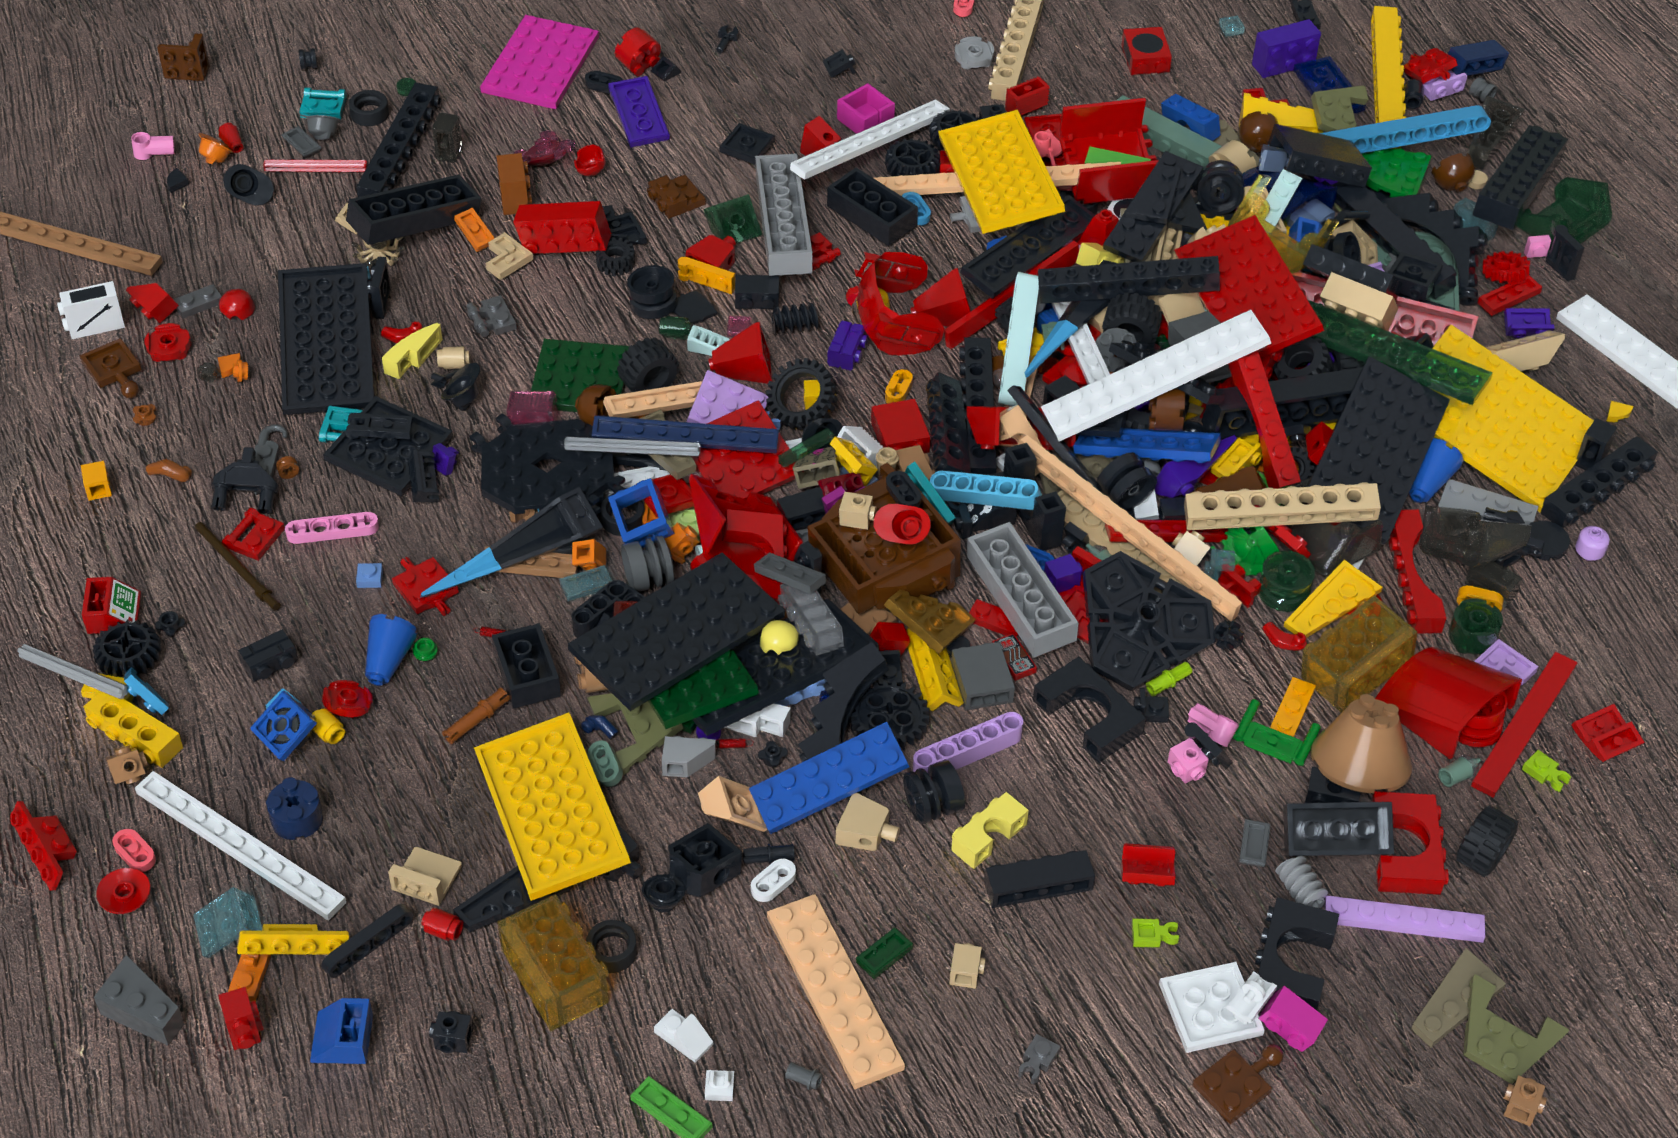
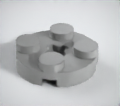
[954,36,994,69]

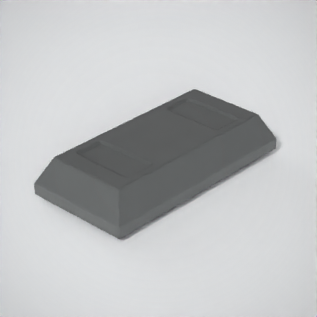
[281,126,321,159]
[1239,819,1271,867]

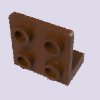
[157,33,210,81]

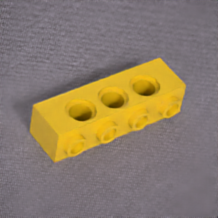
[83,691,183,768]

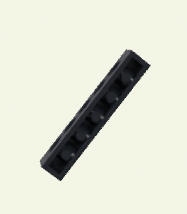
[926,372,971,473]
[1540,436,1658,528]

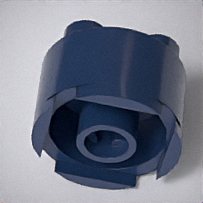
[266,777,322,840]

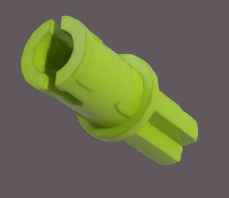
[1145,662,1193,696]

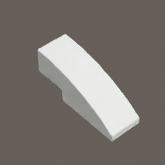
[725,703,790,737]

